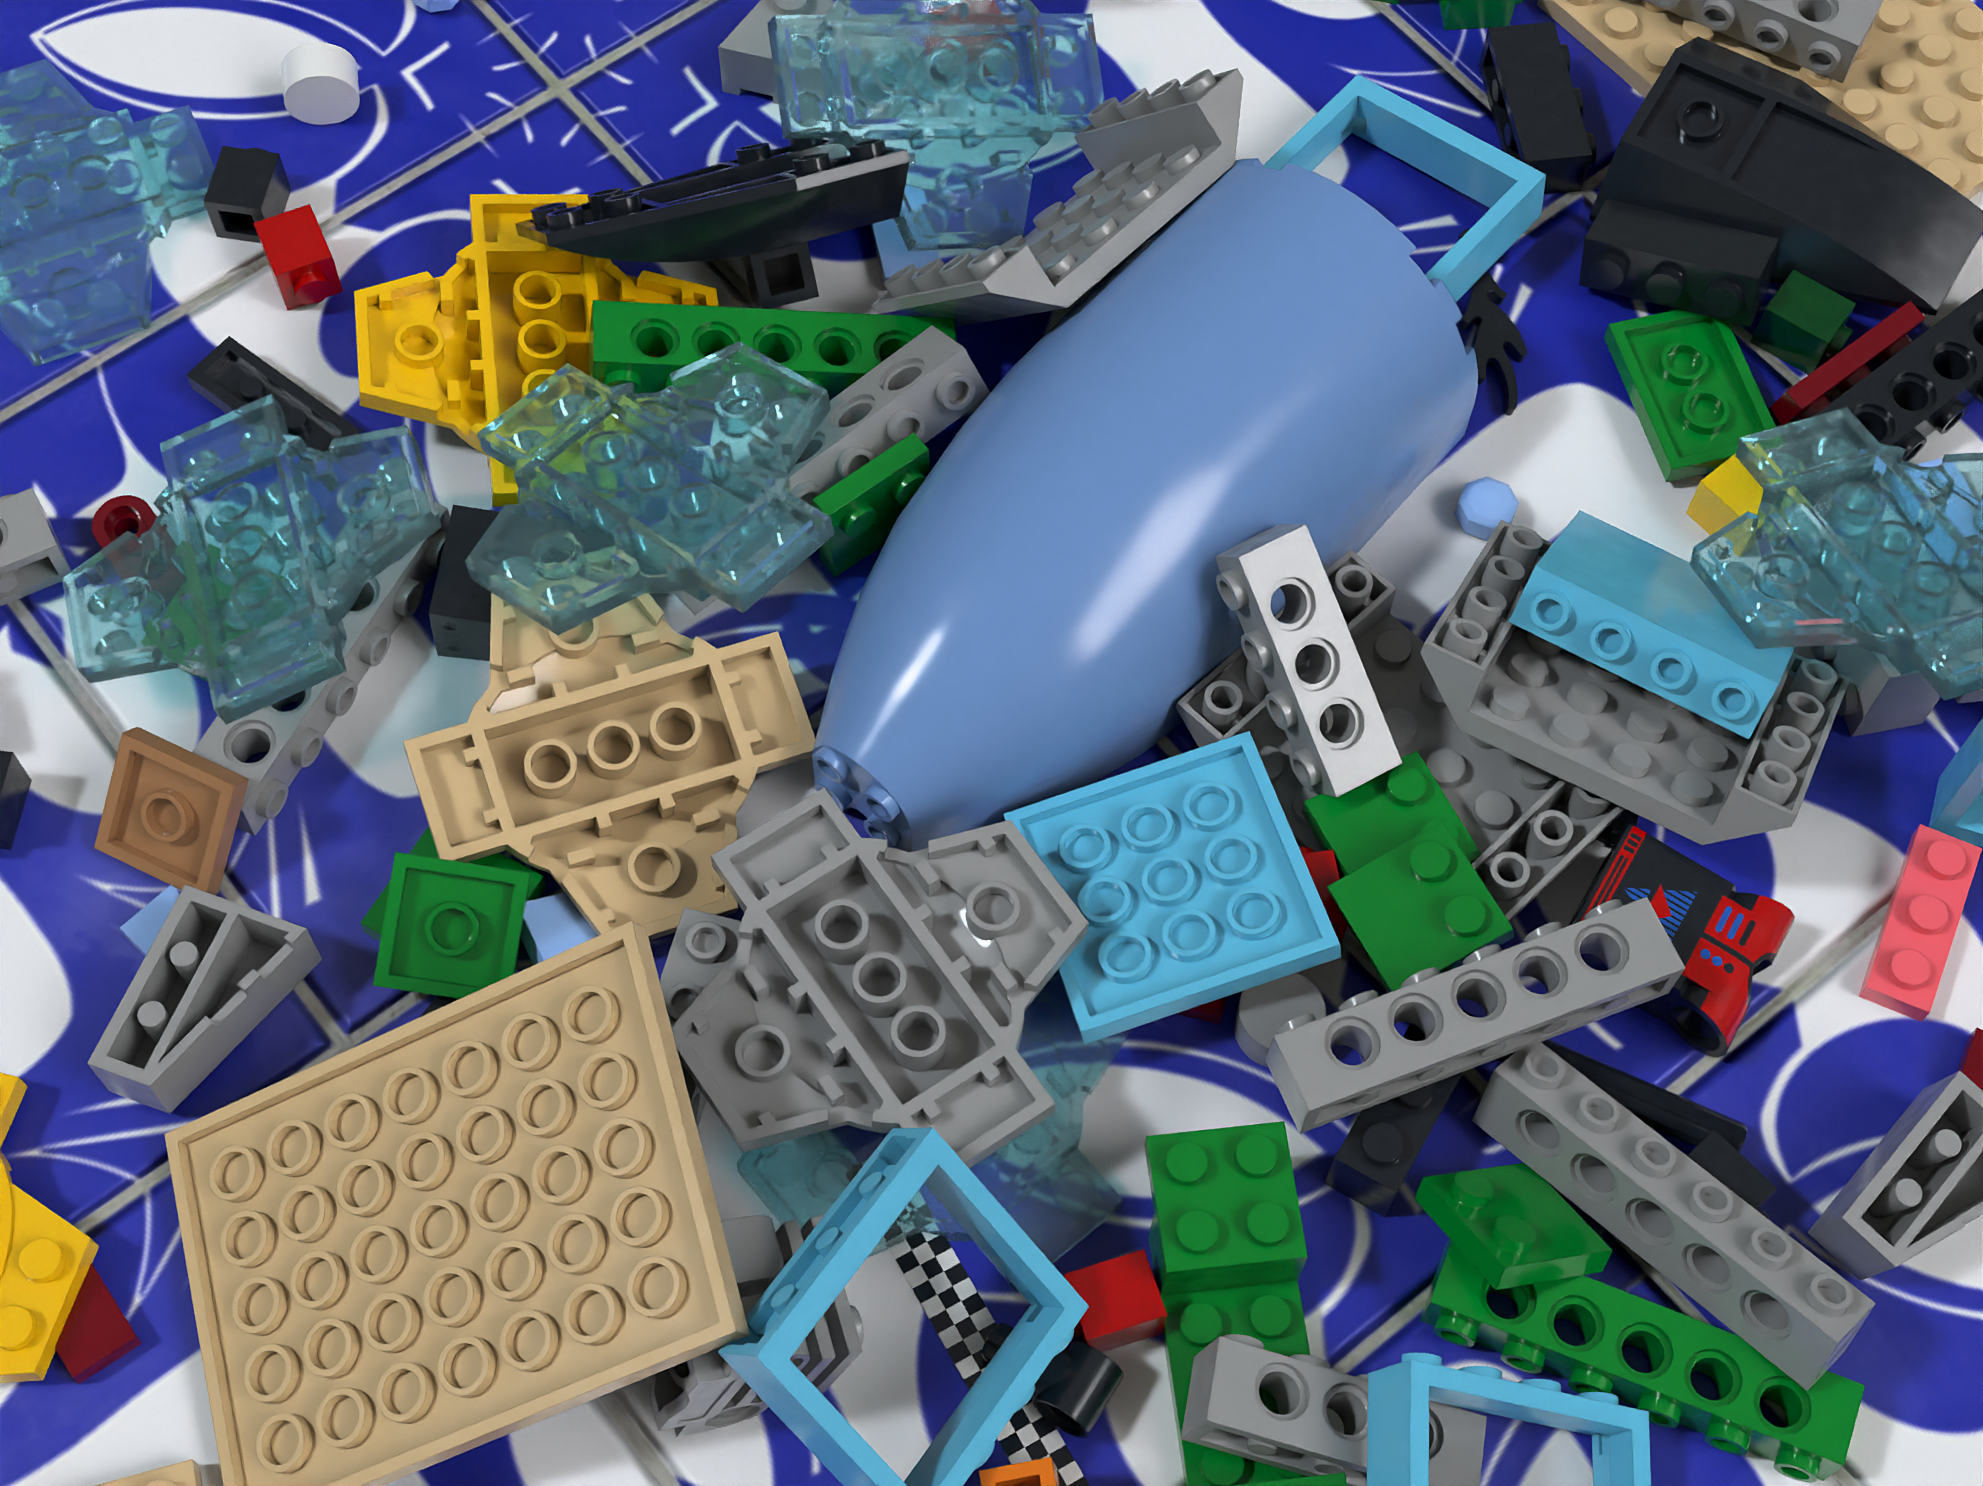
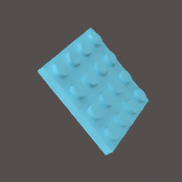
[1003,731,1341,1045]

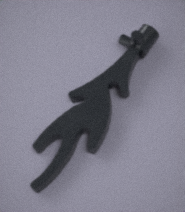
[1458,228,1527,416]

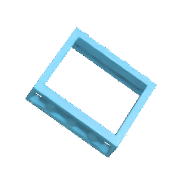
[1263,74,1546,302]
[718,1127,1089,1486]
[1367,1352,1651,1486]

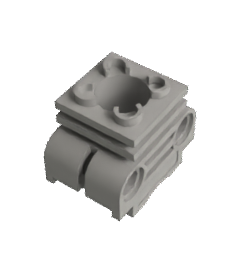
[650,1215,864,1437]

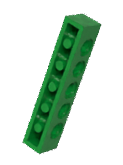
[589,300,956,408]
[1419,1238,1865,1483]

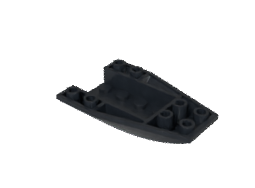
[1589,36,1983,316]
[515,129,910,262]

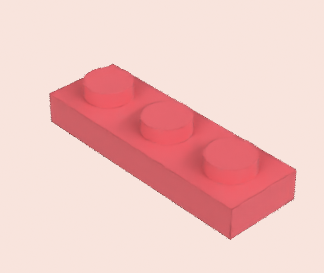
[1858,824,1982,1022]

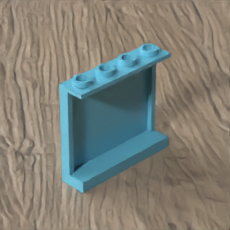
[1508,510,1807,739]

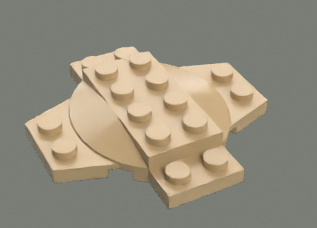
[403,550,816,941]

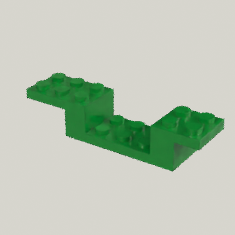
[1144,1121,1347,1486]

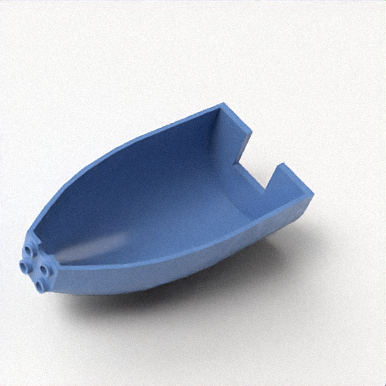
[812,158,1478,852]

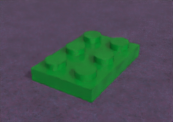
[1604,309,1782,482]

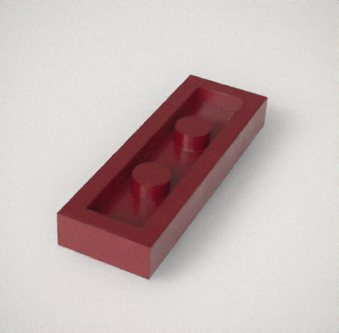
[1768,300,1926,432]

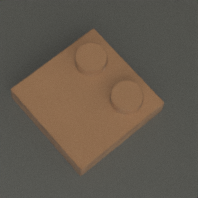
[94,727,249,895]

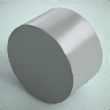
[1234,973,1326,1067]

